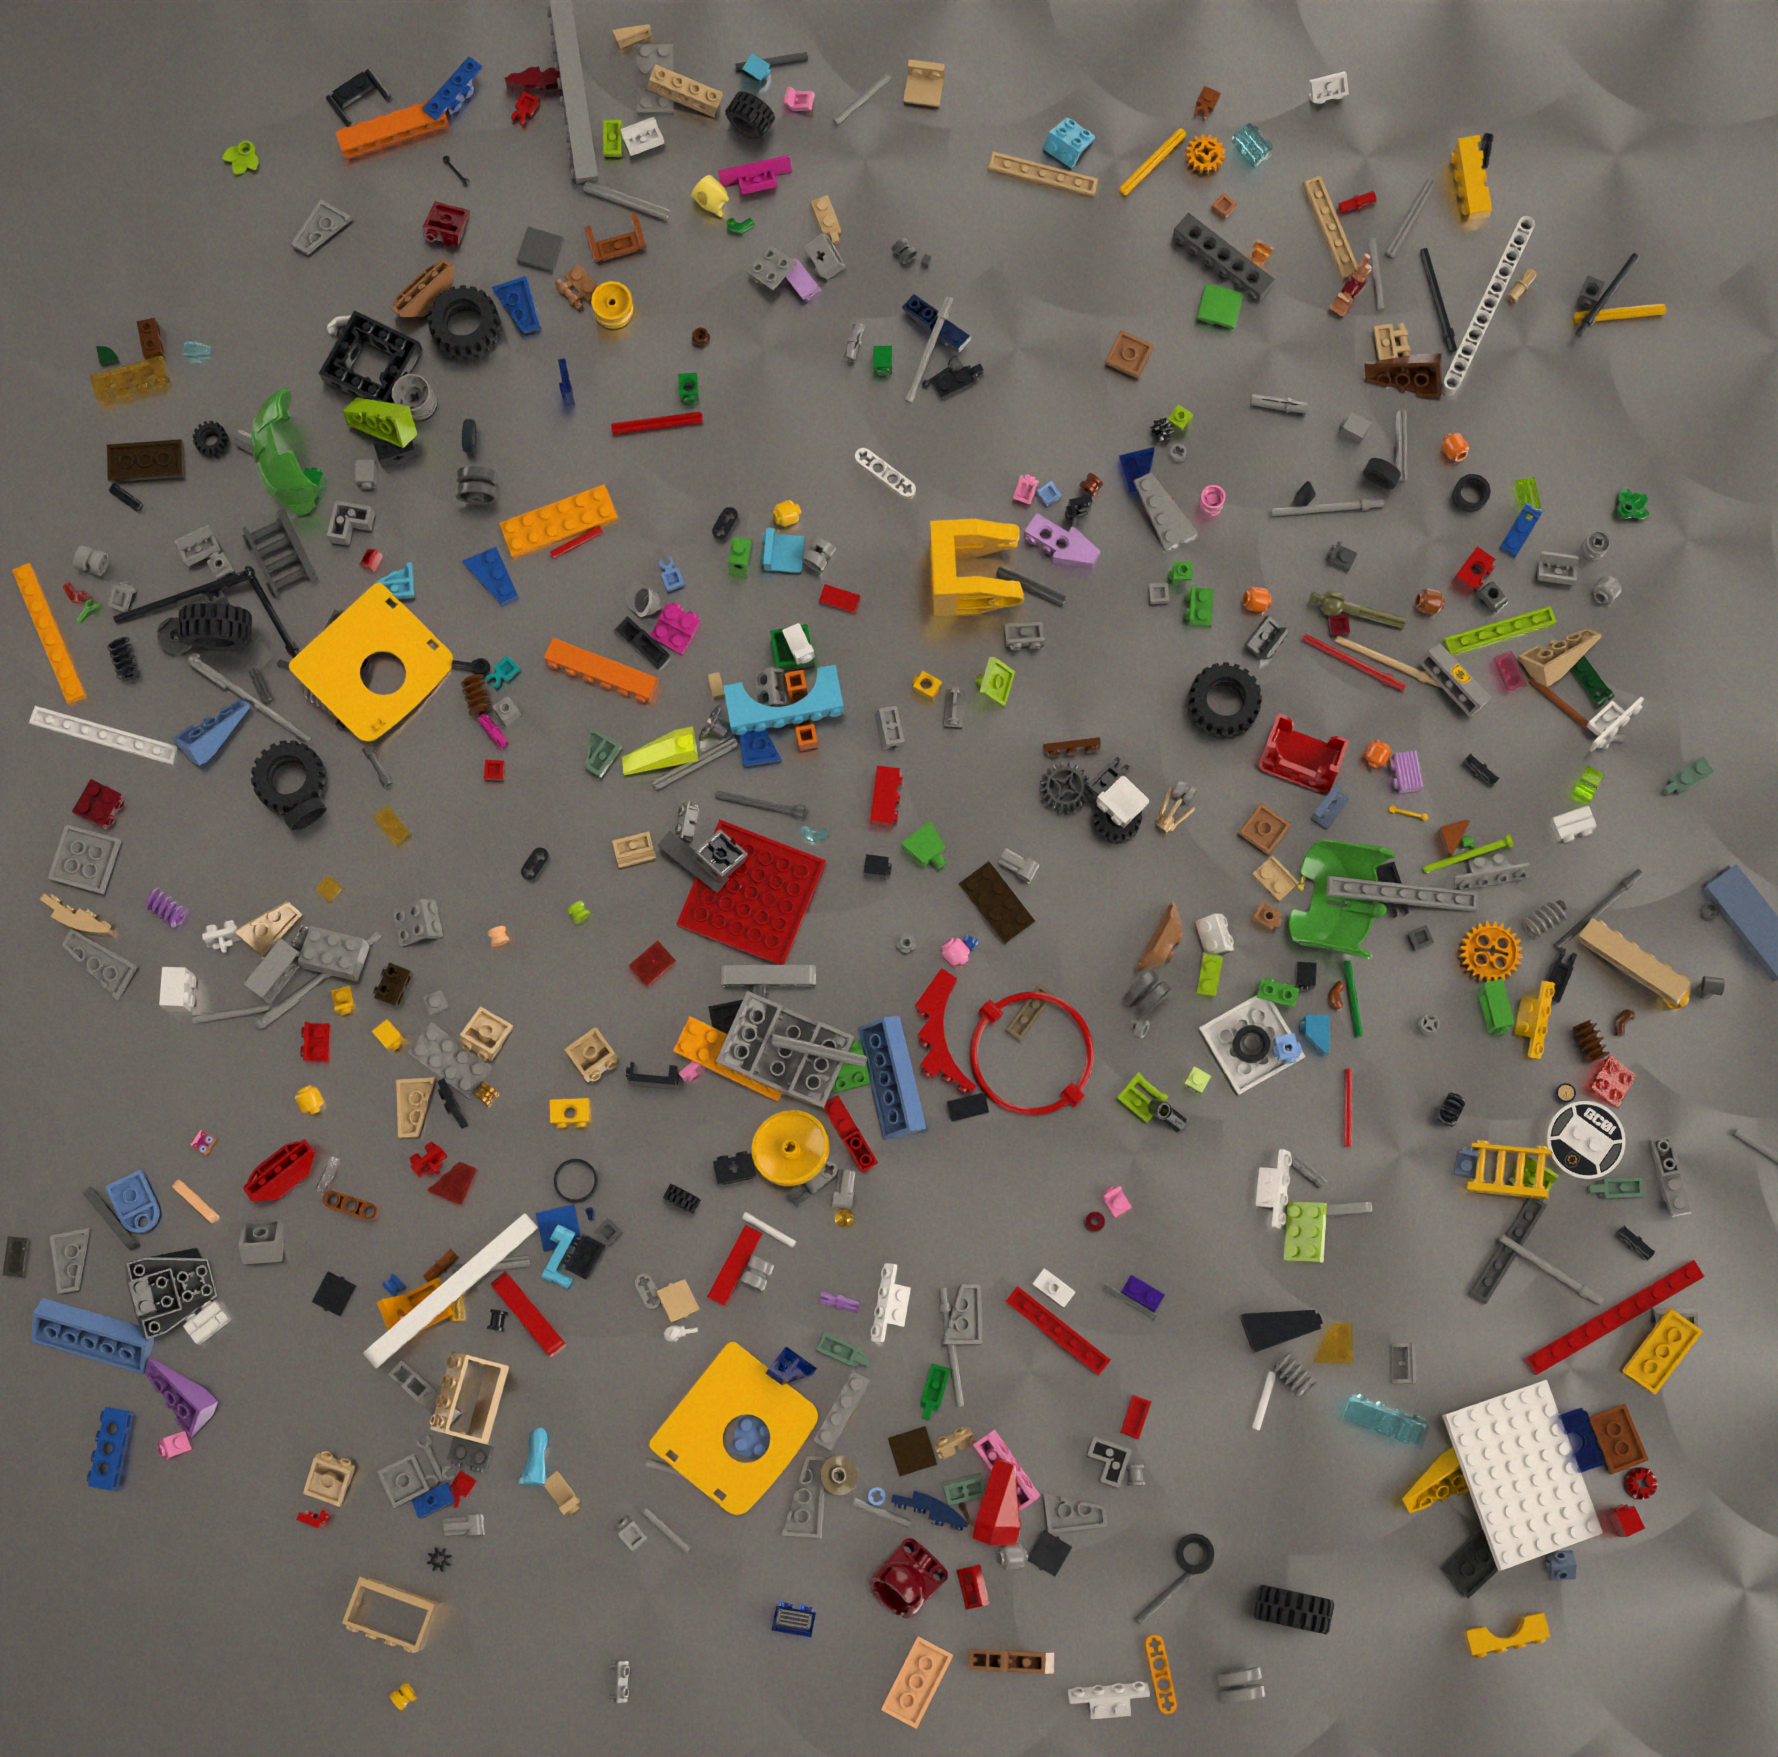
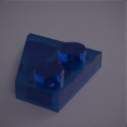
[558,358,575,406]
[1119,447,1155,492]
[765,1346,817,1385]

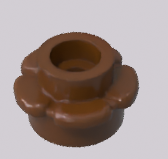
[692,327,710,346]

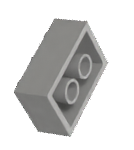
[298,926,370,982]
[244,938,300,1004]

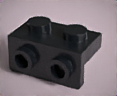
[563,1233,604,1280]

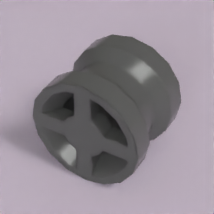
[786,1184,811,1207]

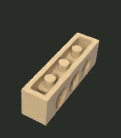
[646,64,723,117]

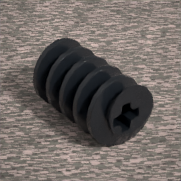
[107,637,141,680]

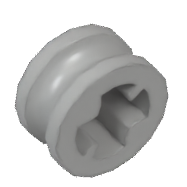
[1170,443,1187,462]

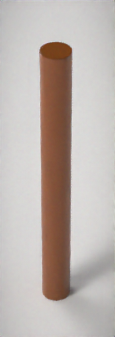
[1529,677,1589,730]

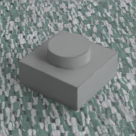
[1149,583,1170,604]
[423,990,449,1016]

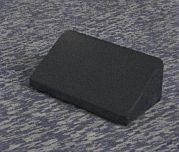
[947,1092,989,1122]

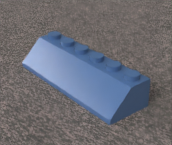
[858,1016,927,1140]
[31,1298,154,1374]

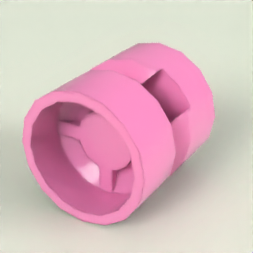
[1199,485,1225,516]

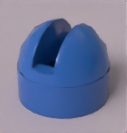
[963,934,979,950]

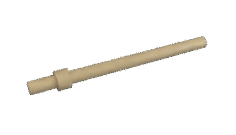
[1335,636,1440,687]

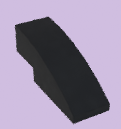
[613,616,670,669]

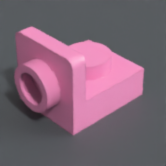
[1013,474,1039,505]
[1103,1185,1132,1218]

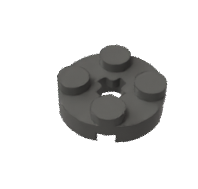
[157,617,192,656]

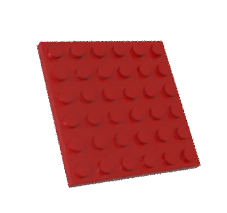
[676,819,826,965]

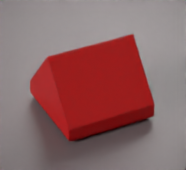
[360,549,383,572]

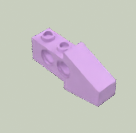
[1024,513,1100,569]

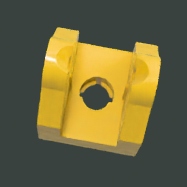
[930,519,1024,616]

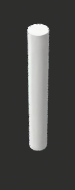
[742,1212,796,1248]
[1252,1371,1277,1431]

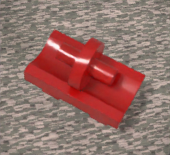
[409,1142,448,1178]

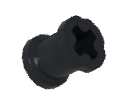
[487,1309,508,1332]

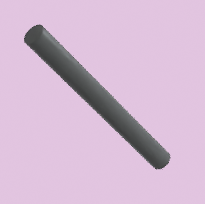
[735,52,808,71]
[1135,1572,1195,1624]

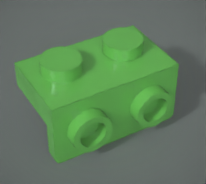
[1257,978,1299,1007]

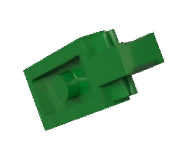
[920,1363,951,1420]

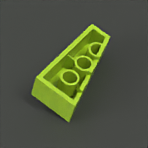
[343,398,417,448]

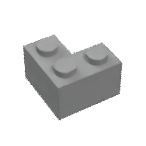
[327,500,375,546]
[1087,1437,1132,1488]

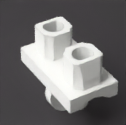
[202,920,242,953]

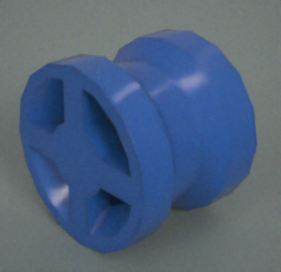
[382,1273,407,1297]

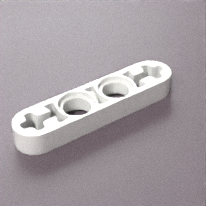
[855,448,916,500]

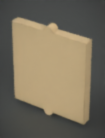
[656,1279,700,1323]

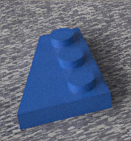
[491,276,542,334]
[740,729,782,767]

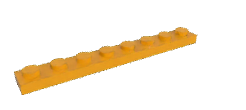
[12,563,86,704]

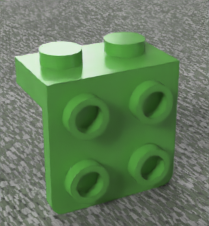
[832,1040,870,1092]

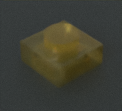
[316,875,344,902]

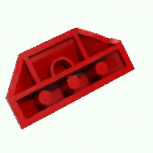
[243,1139,315,1202]

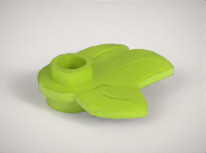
[222,141,259,175]

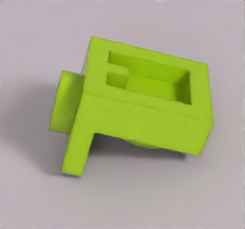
[1168,405,1193,429]

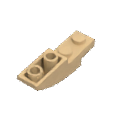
[39,894,114,936]

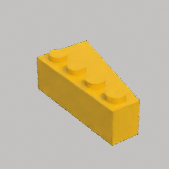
[1451,135,1492,221]

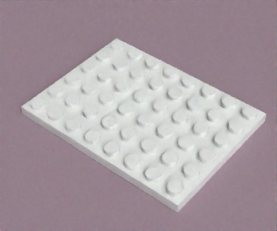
[1442,1380,1603,1571]

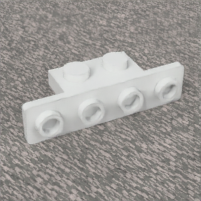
[1586,697,1644,752]
[1256,1149,1292,1230]
[871,1263,911,1343]
[1068,1682,1150,1719]

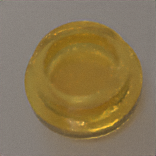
[835,1208,854,1227]

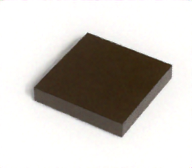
[888,1426,937,1477]

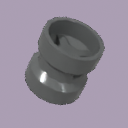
[891,237,917,264]

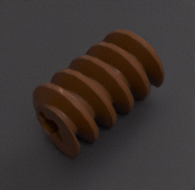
[461,674,493,717]
[1572,1020,1610,1063]

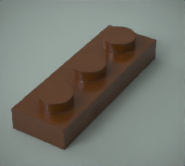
[1042,737,1101,758]

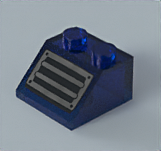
[771,1602,817,1637]

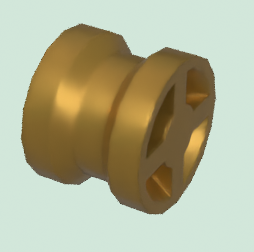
[474,1081,498,1105]

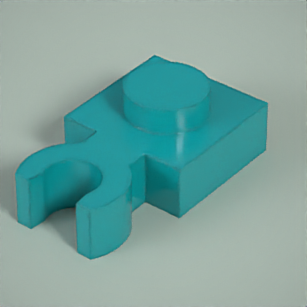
[486,655,520,689]

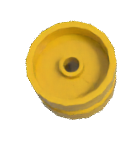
[591,281,634,329]

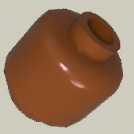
[1415,589,1445,615]

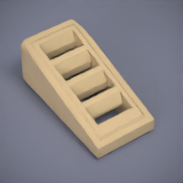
[612,24,652,49]

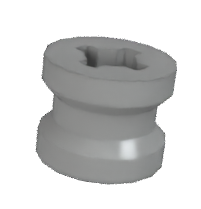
[1418,1014,1440,1035]

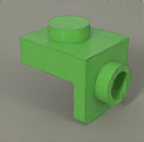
[1168,561,1193,586]

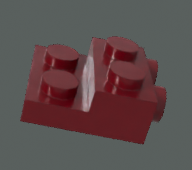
[423,201,470,246]
[72,779,125,830]

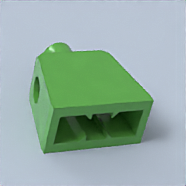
[728,537,753,578]
[901,821,947,870]

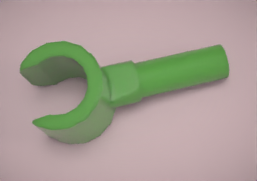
[76,598,99,623]
[1460,835,1481,857]

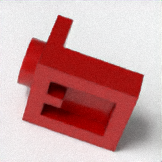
[296,1508,330,1529]

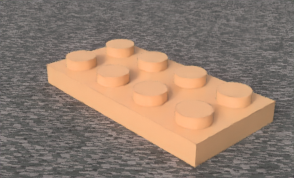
[881,1636,953,1729]

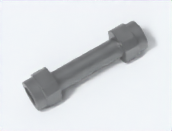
[362,744,394,788]

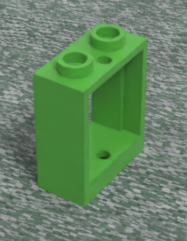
[1477,979,1514,1036]

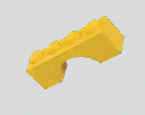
[1463,1612,1551,1658]

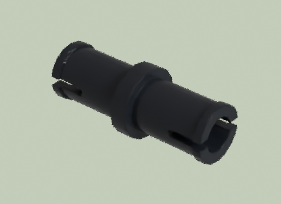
[1463,753,1499,787]
[1616,1225,1655,1261]

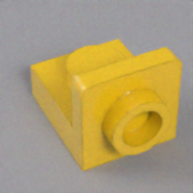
[331,986,356,1015]

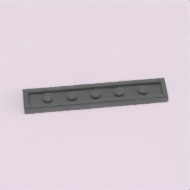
[1469,1198,1547,1304]

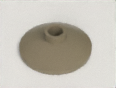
[820,1455,857,1496]

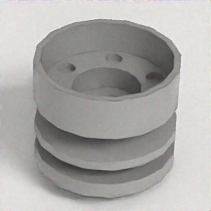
[392,374,437,421]

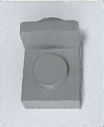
[108,581,137,612]
[614,1515,647,1551]

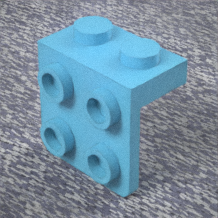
[1042,118,1095,169]
[760,528,805,573]

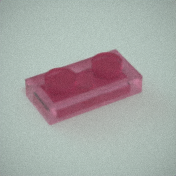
[1493,651,1527,693]

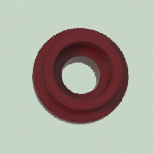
[1085,1212,1105,1232]

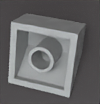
[238,1218,284,1264]

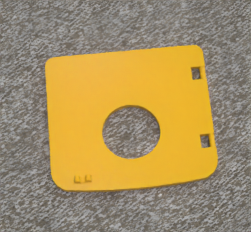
[289,583,453,742]
[649,1342,818,1515]

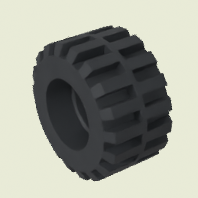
[725,91,775,139]
[1093,805,1142,843]

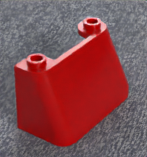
[1258,713,1349,793]

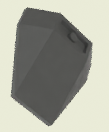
[125,1257,217,1339]

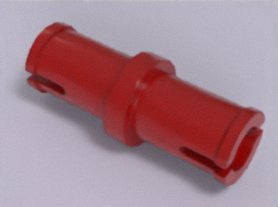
[1338,191,1377,214]

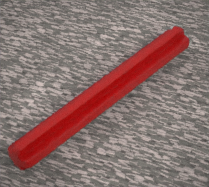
[611,411,703,434]

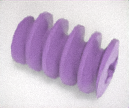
[145,887,189,928]

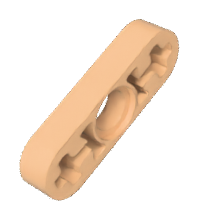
[172,1178,219,1223]

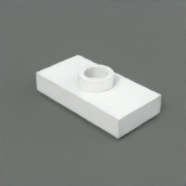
[1032,1268,1075,1308]

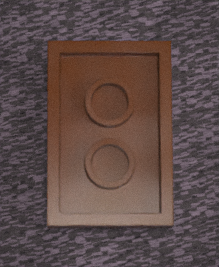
[1587,1404,1649,1475]

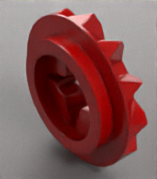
[1625,1467,1658,1500]

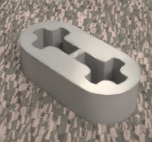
[635,1273,661,1310]

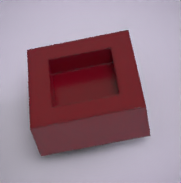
[1328,614,1350,636]

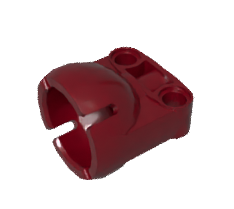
[870,1538,948,1619]

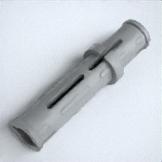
[1251,394,1308,415]

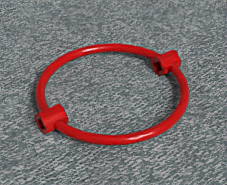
[970,992,1094,1116]

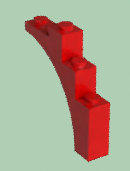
[915,968,976,1095]

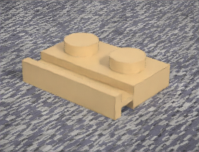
[612,831,656,869]
[1252,855,1299,903]

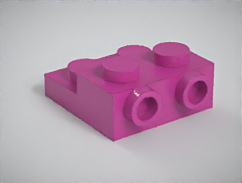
[650,602,701,655]

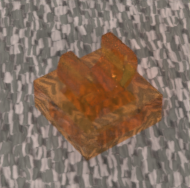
[1252,239,1275,262]

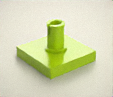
[975,657,1015,707]

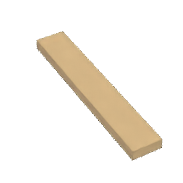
[988,151,1099,198]
[1303,175,1358,281]

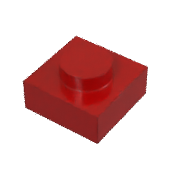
[484,760,505,781]

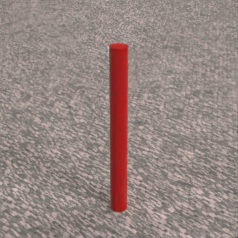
[1344,1069,1352,1147]

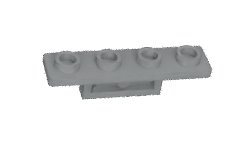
[1454,852,1530,890]

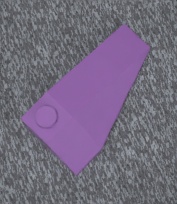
[145,1358,218,1437]

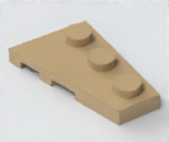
[234,901,302,957]
[396,1077,436,1139]

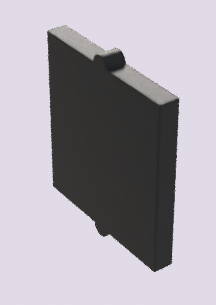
[312,1271,357,1317]
[1027,1530,1072,1577]

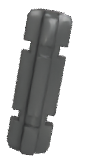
[248,668,272,704]

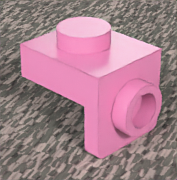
[784,87,815,111]
[678,1061,702,1082]
[157,1431,192,1461]

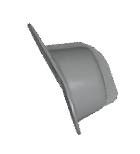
[626,581,662,617]

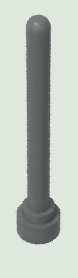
[715,791,806,820]

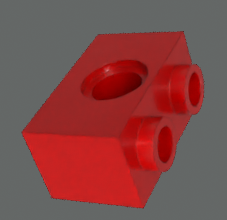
[1453,546,1496,593]

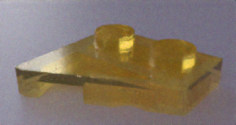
[1314,1323,1353,1363]

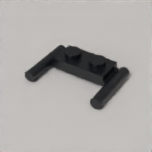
[326,68,391,127]

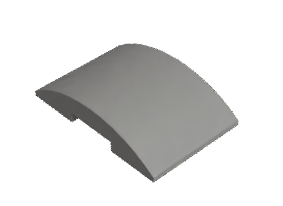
[716,991,855,1108]

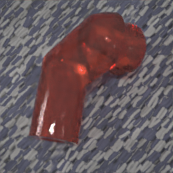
[63,582,88,603]

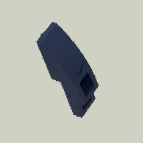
[902,294,971,353]
[891,1491,968,1531]

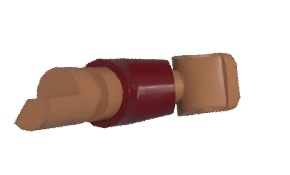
[1329,254,1372,316]

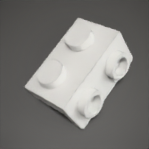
[620,117,665,156]
[1195,914,1234,955]

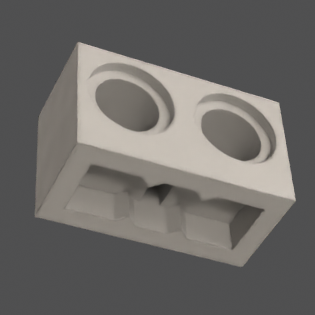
[755,667,788,707]

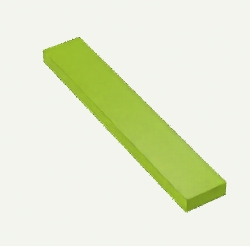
[1443,605,1557,656]

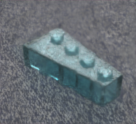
[1343,1394,1430,1450]

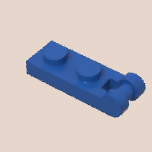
[1499,502,1543,557]

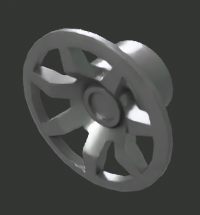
[699,704,730,741]

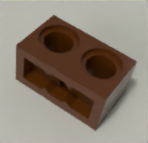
[136,318,166,364]

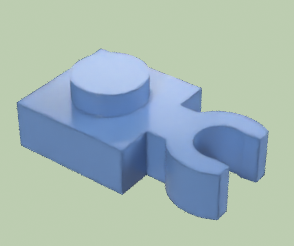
[659,556,685,592]

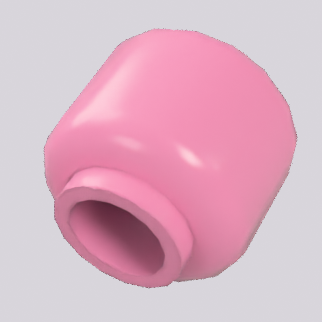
[941,937,970,966]

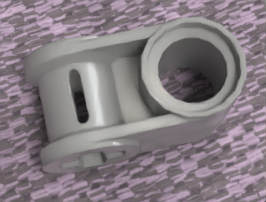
[804,1161,839,1195]

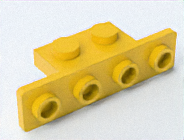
[1514,981,1555,1059]

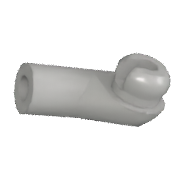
[1601,733,1625,749]

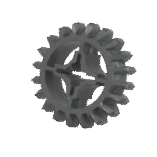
[1039,762,1090,813]

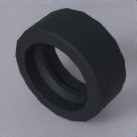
[1363,458,1401,489]
[1453,474,1491,512]
[1232,1025,1271,1063]
[1176,1533,1214,1574]

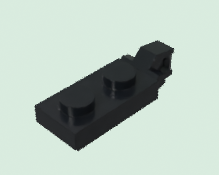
[932,364,984,400]

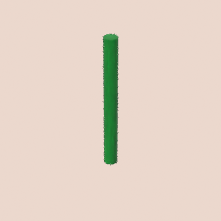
[1344,960,1364,1037]

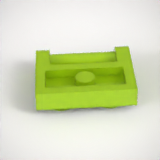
[1117,1072,1169,1123]

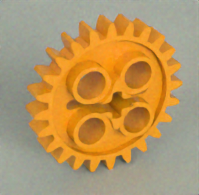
[1459,921,1523,982]

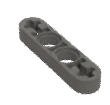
[83,1186,138,1250]

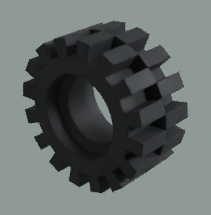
[192,421,229,457]
[663,1184,701,1214]

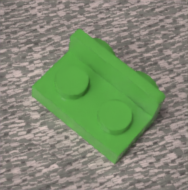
[1185,584,1214,627]

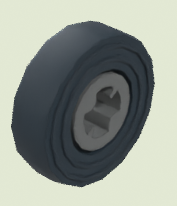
[462,419,477,453]

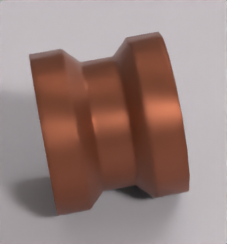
[1079,473,1103,497]

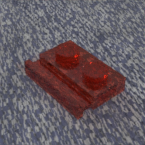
[629,940,676,987]

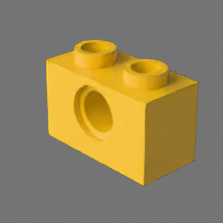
[550,1098,591,1128]

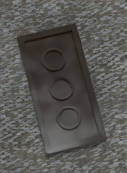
[107,439,184,482]
[958,861,1035,945]

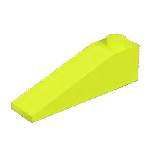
[621,726,699,775]

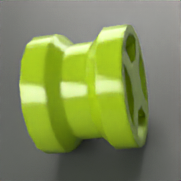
[566,900,591,924]

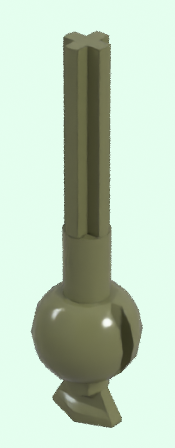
[1308,590,1406,629]

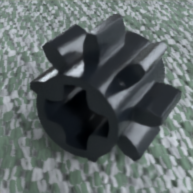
[1150,417,1174,441]
[427,1547,452,1572]

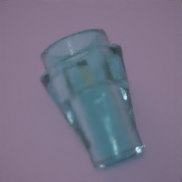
[183,339,211,358]

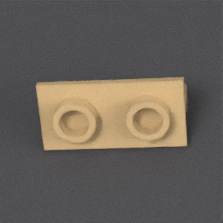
[933,1427,976,1459]

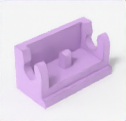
[786,258,821,300]

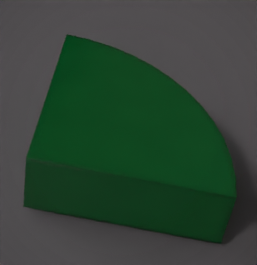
[96,346,119,366]

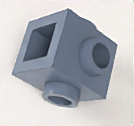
[1545,1550,1577,1581]

